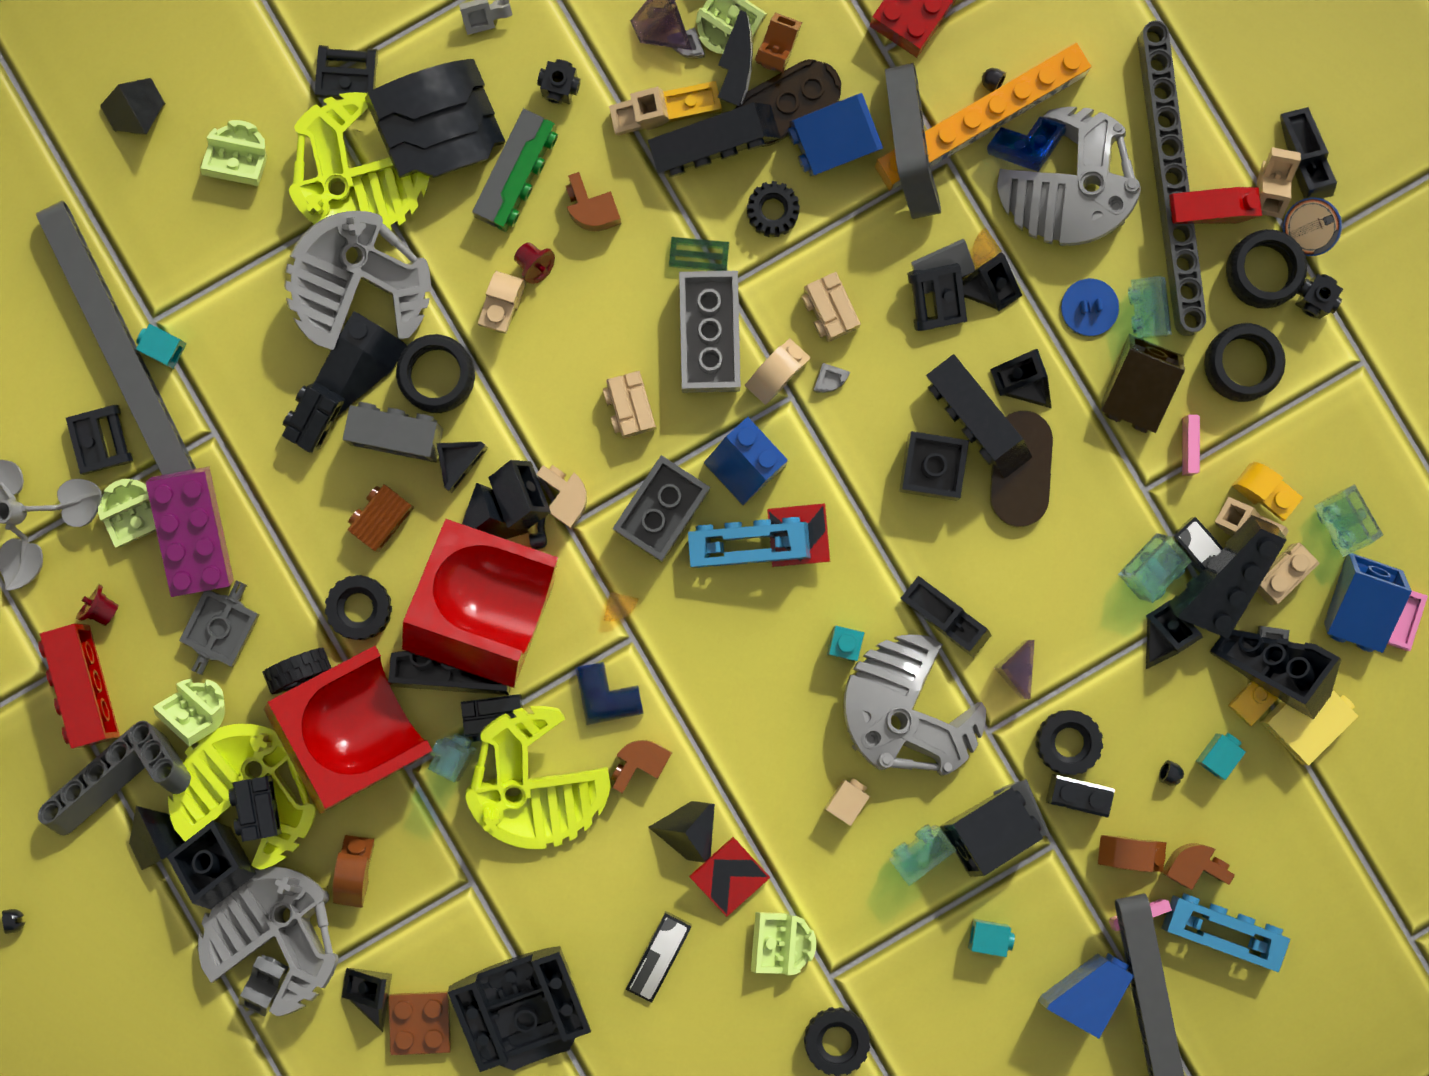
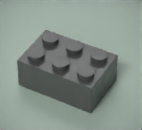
[342,402,443,463]
[612,455,710,562]

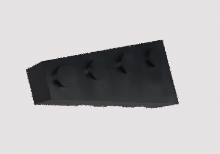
[648,102,781,178]
[926,354,1033,478]
[1169,515,1287,639]
[388,651,510,695]

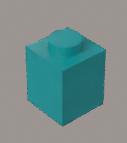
[136,324,187,369]
[827,626,865,661]
[1195,733,1246,780]
[968,919,1015,957]

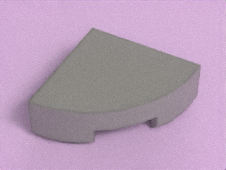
[668,28,704,59]
[813,363,850,393]

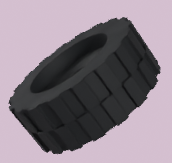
[325,575,392,640]
[262,648,331,695]
[1035,710,1103,775]
[804,1007,870,1076]

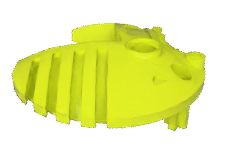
[289,92,430,231]
[465,706,611,849]
[168,724,316,870]

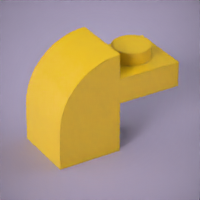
[1232,462,1303,521]

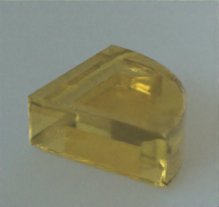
[972,227,1002,268]
[604,592,639,621]

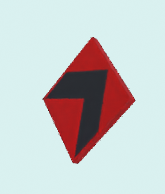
[767,503,831,567]
[689,837,771,917]

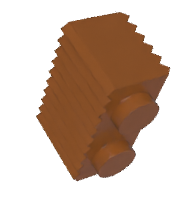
[348,484,414,553]

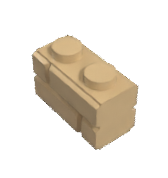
[801,272,861,342]
[603,371,656,438]
[1257,542,1320,605]

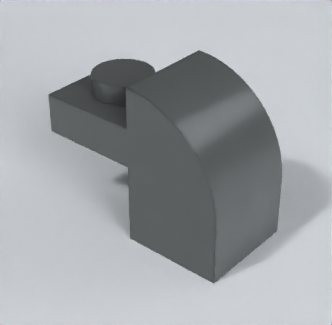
[239,954,289,1017]

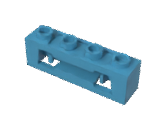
[688,517,811,568]
[1161,893,1290,972]

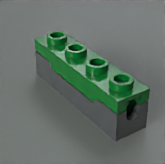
[472,108,558,232]

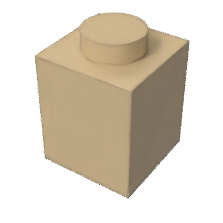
[825,778,870,826]

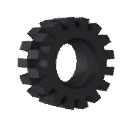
[747,181,800,237]

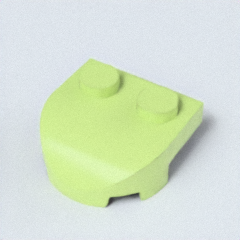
[696,0,767,54]
[200,120,267,186]
[98,479,156,548]
[153,679,225,746]
[751,912,816,975]

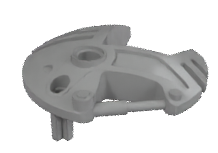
[997,107,1141,246]
[284,211,431,350]
[844,635,986,776]
[198,867,338,1016]

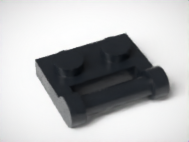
[315,45,378,99]
[907,263,967,331]
[66,405,133,475]

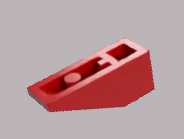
[1169,187,1262,224]

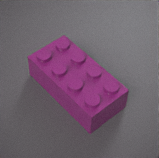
[146,466,234,597]

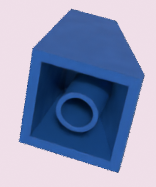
[787,93,883,176]
[704,417,788,505]
[1324,552,1412,653]
[1038,953,1134,1039]

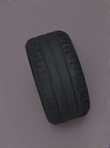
[1226,229,1307,309]
[1204,323,1286,402]
[396,334,475,413]

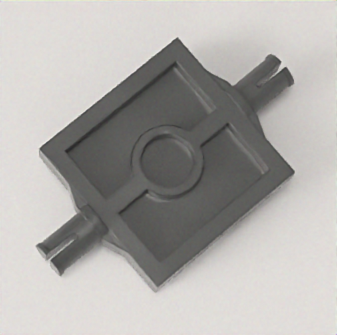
[179,580,260,675]

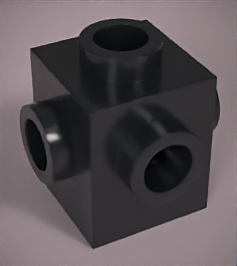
[537,59,581,104]
[1295,274,1343,319]

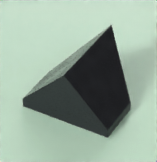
[100,78,166,134]
[962,252,1022,311]
[990,349,1052,408]
[436,441,488,493]
[462,483,529,539]
[1146,600,1203,669]
[648,801,715,863]
[129,806,185,870]
[342,968,392,1032]

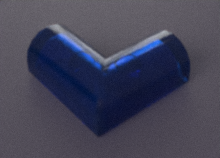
[987,116,1066,172]
[575,662,644,725]

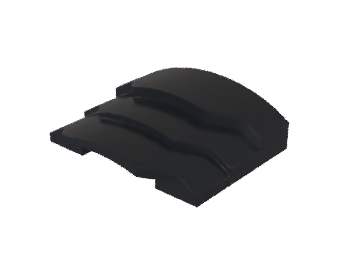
[365,59,505,178]
[448,946,591,1072]

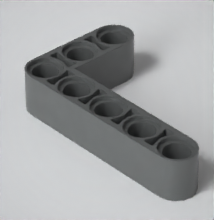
[885,63,941,219]
[38,721,191,836]

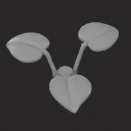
[0,460,102,591]

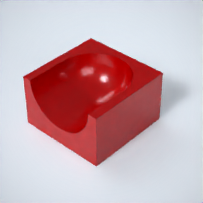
[402,518,558,688]
[264,645,433,814]

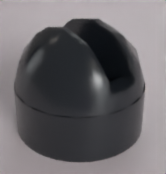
[982,68,1006,92]
[1159,760,1184,786]
[2,909,25,934]

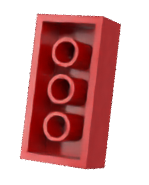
[870,0,956,58]
[38,623,120,749]

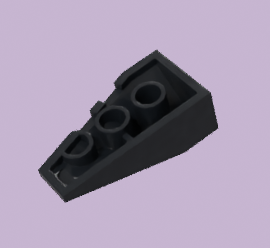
[315,311,407,419]
[1210,630,1341,719]

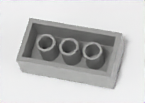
[679,271,741,393]

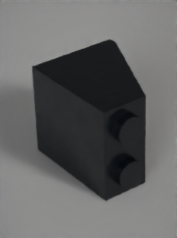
[940,787,1043,877]

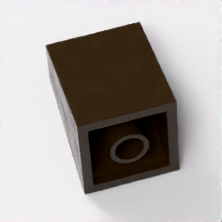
[1101,334,1185,433]

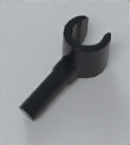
[529,516,547,550]

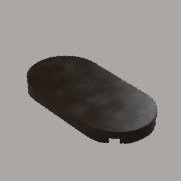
[735,59,841,147]
[990,411,1053,527]

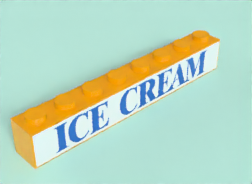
[875,42,1092,191]

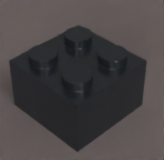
[899,431,969,501]
[167,820,257,909]

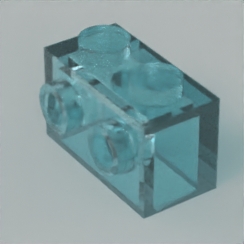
[1128,276,1172,339]
[1314,484,1383,557]
[1118,533,1192,603]
[428,733,476,783]
[888,824,957,886]

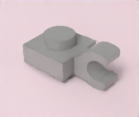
[459,0,513,35]

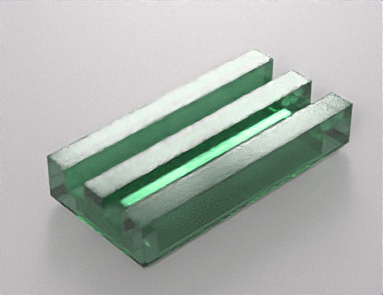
[669,237,729,271]

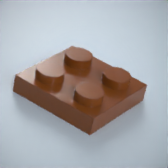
[389,991,451,1055]

